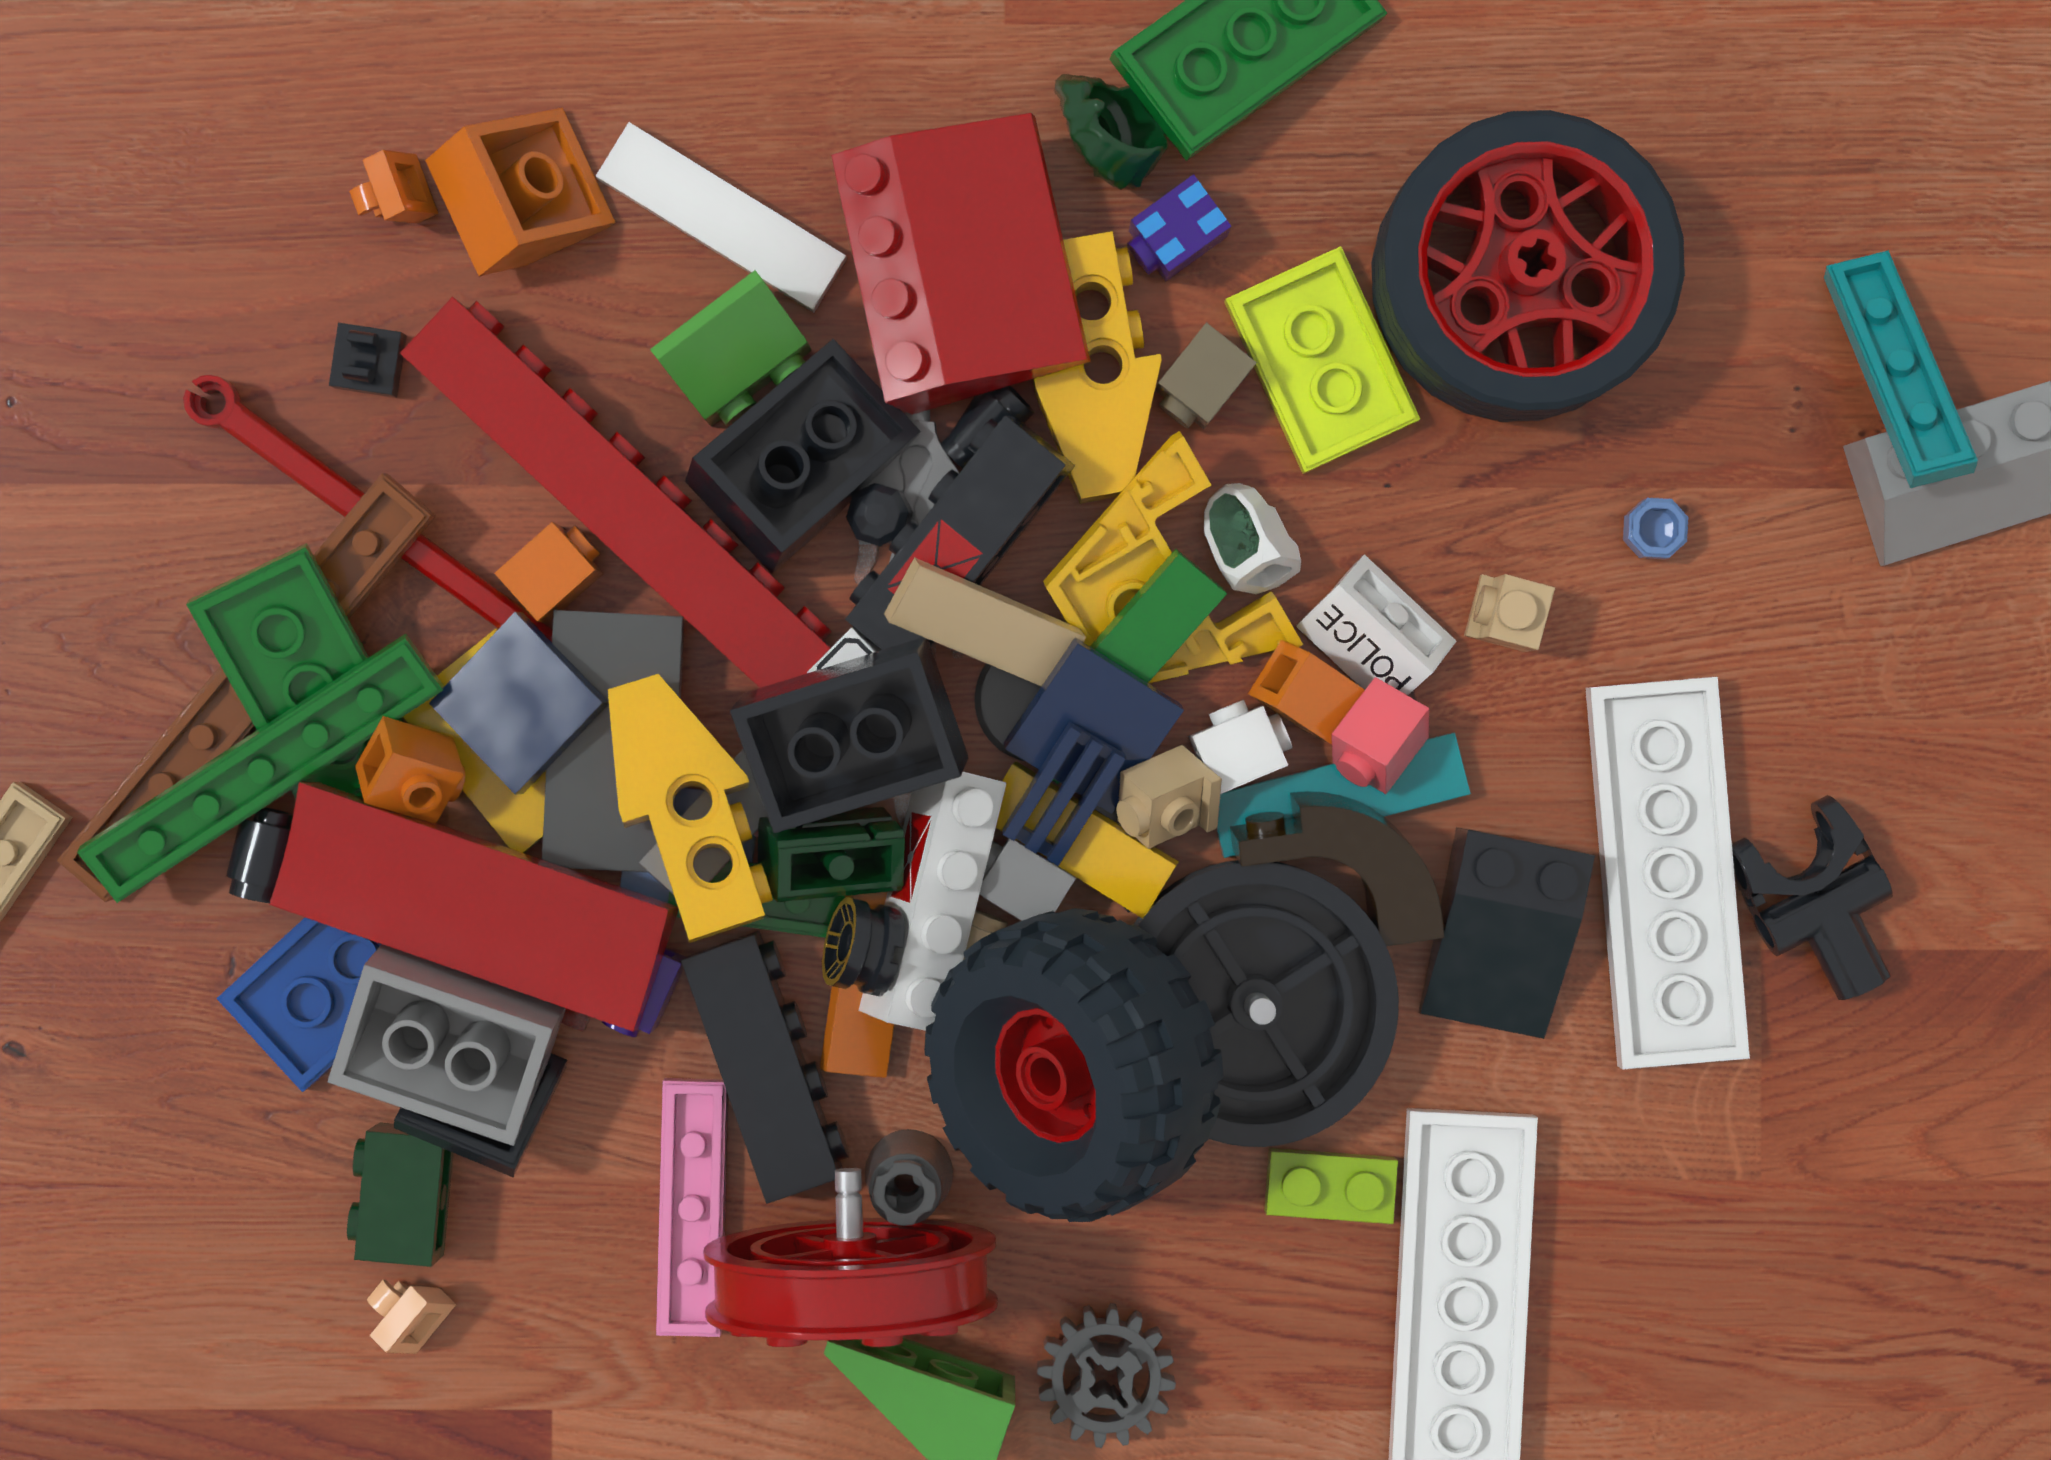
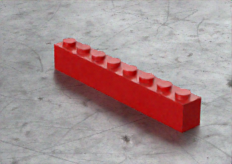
[400,296,832,688]

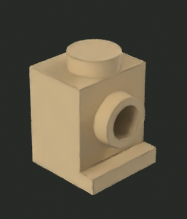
[1464,574,1555,652]
[1116,745,1222,849]

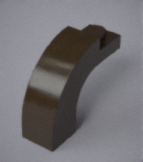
[1230,791,1444,946]

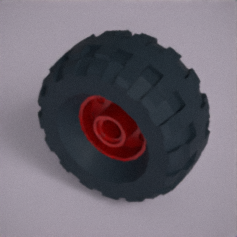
[924,908,1223,1222]

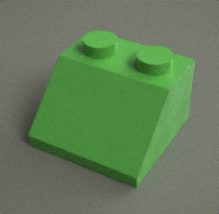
[650,270,812,427]

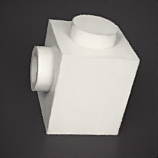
[1188,700,1292,794]

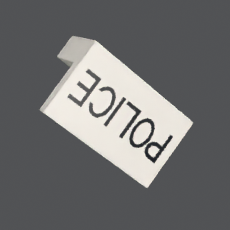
[1296,554,1457,695]

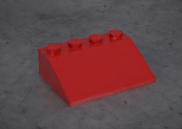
[831,113,1091,415]

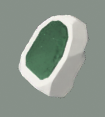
[1204,483,1301,594]

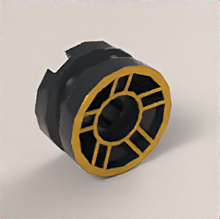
[822,897,905,997]

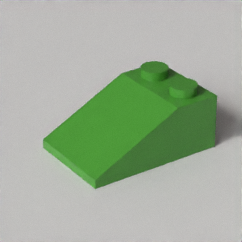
[824,1338,1015,1460]

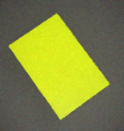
[1224,246,1420,474]

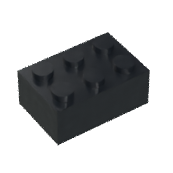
[730,637,969,833]

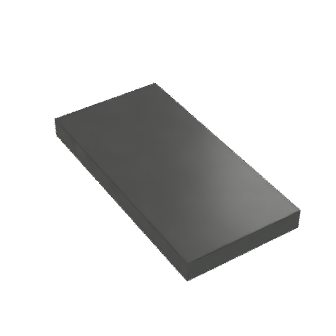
[542,610,685,872]

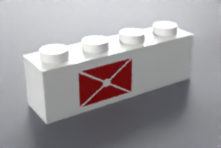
[858,772,1006,1031]

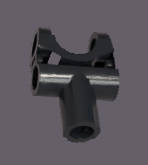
[1732,795,1893,1000]

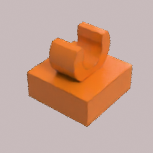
[349,150,438,223]

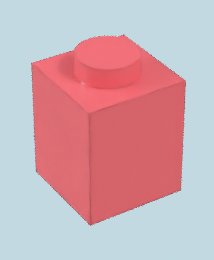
[1332,677,1429,794]

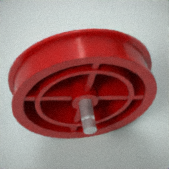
[703,1168,998,1347]

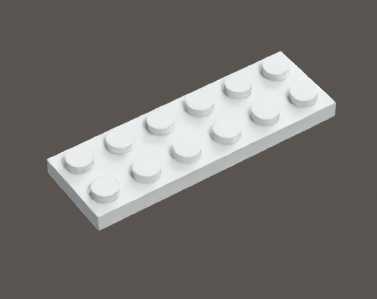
[1585,677,1750,1069]
[1388,1108,1538,1460]

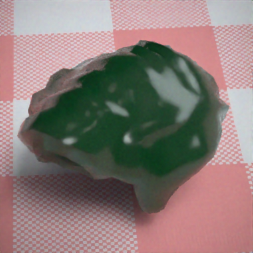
[1054,74,1168,190]

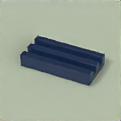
[1002,721,1126,866]

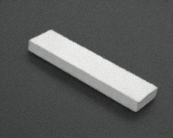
[596,122,847,313]

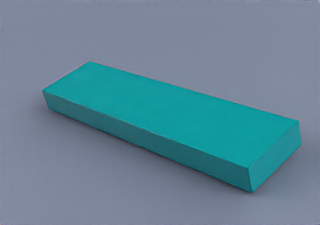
[1824,251,1978,488]
[1216,733,1471,858]

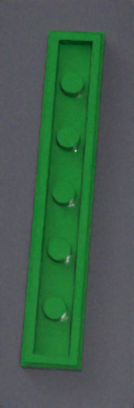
[77,634,443,903]

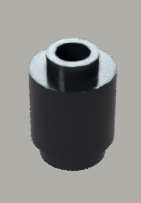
[226,807,293,903]

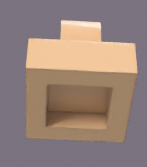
[367,1280,456,1354]

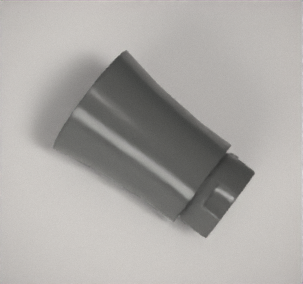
[865,1129,953,1226]

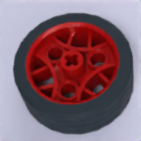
[1371,110,1685,422]

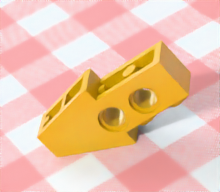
[1033,231,1162,504]
[608,674,773,943]

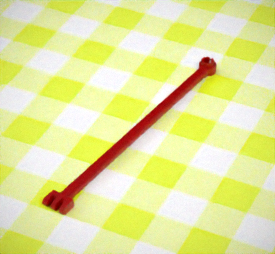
[183,375,758,838]

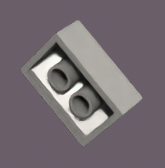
[1843,381,2051,566]
[327,944,566,1146]

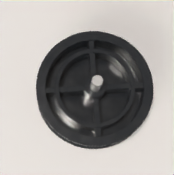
[1134,860,1399,1147]

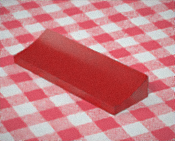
[269,782,679,1032]

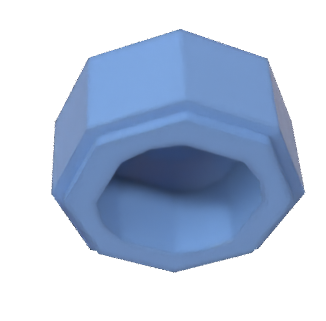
[1623,498,1688,559]

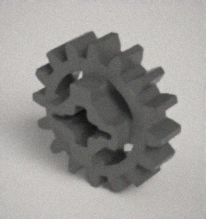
[1037,1303,1176,1448]

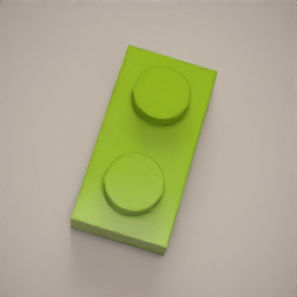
[1264,1148,1398,1224]

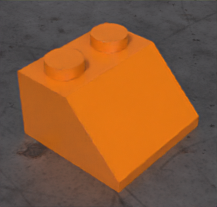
[425,107,616,277]

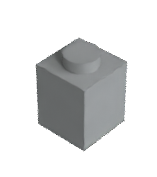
[979,838,1076,921]

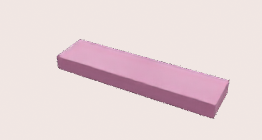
[656,1078,728,1337]

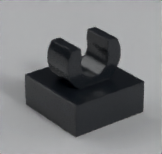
[329,323,407,398]

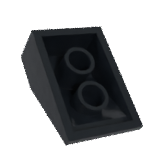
[685,339,921,574]
[1419,827,1595,1039]

